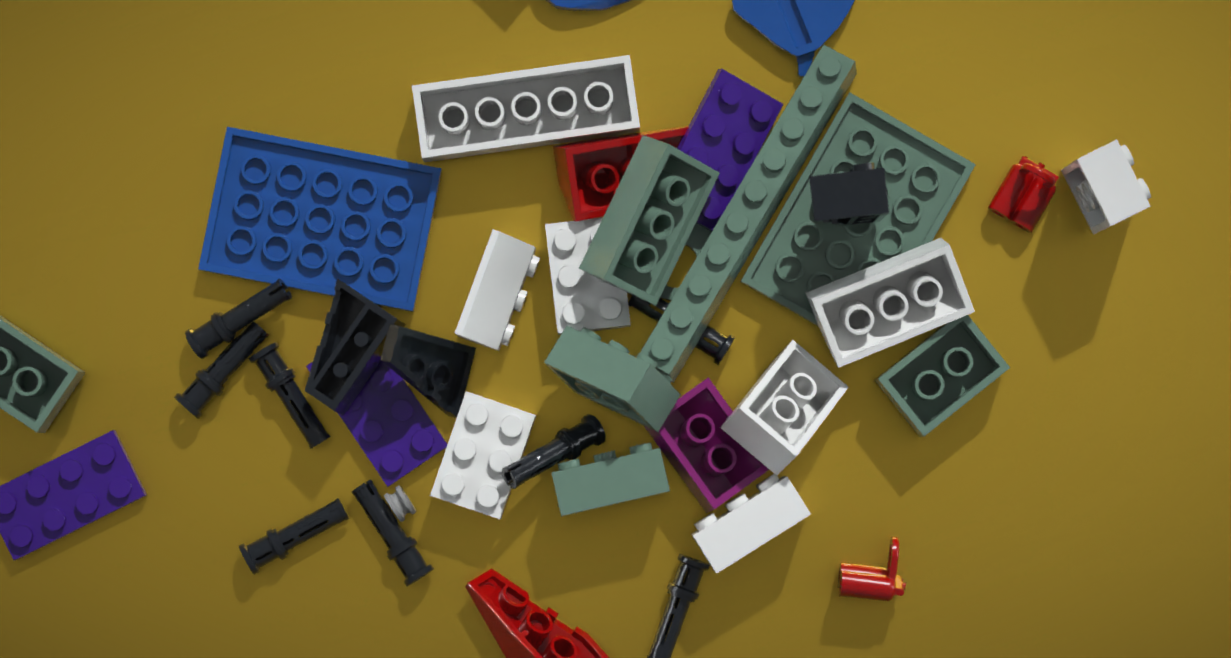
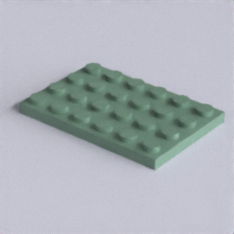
[740,92,976,327]

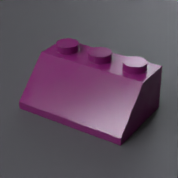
[643,378,769,513]

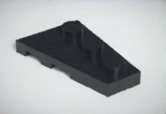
[381,324,476,418]

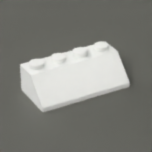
[806,238,975,368]

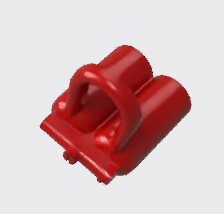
[988,156,1059,233]
[838,536,906,601]

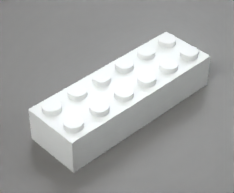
[412,55,640,163]

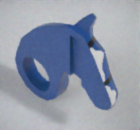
[732,0,855,76]

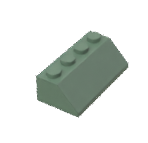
[579,135,720,306]

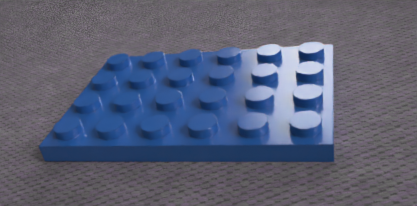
[198,127,442,312]

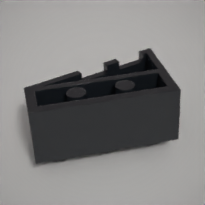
[809,163,889,226]
[305,278,406,416]

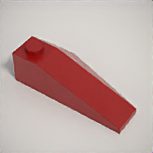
[553,126,688,221]
[465,569,609,658]

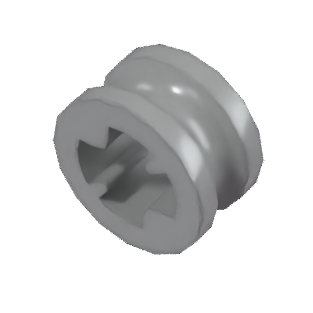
[384,485,417,522]

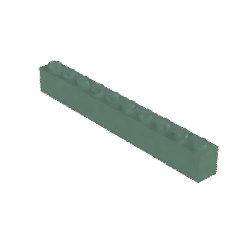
[640,44,857,383]

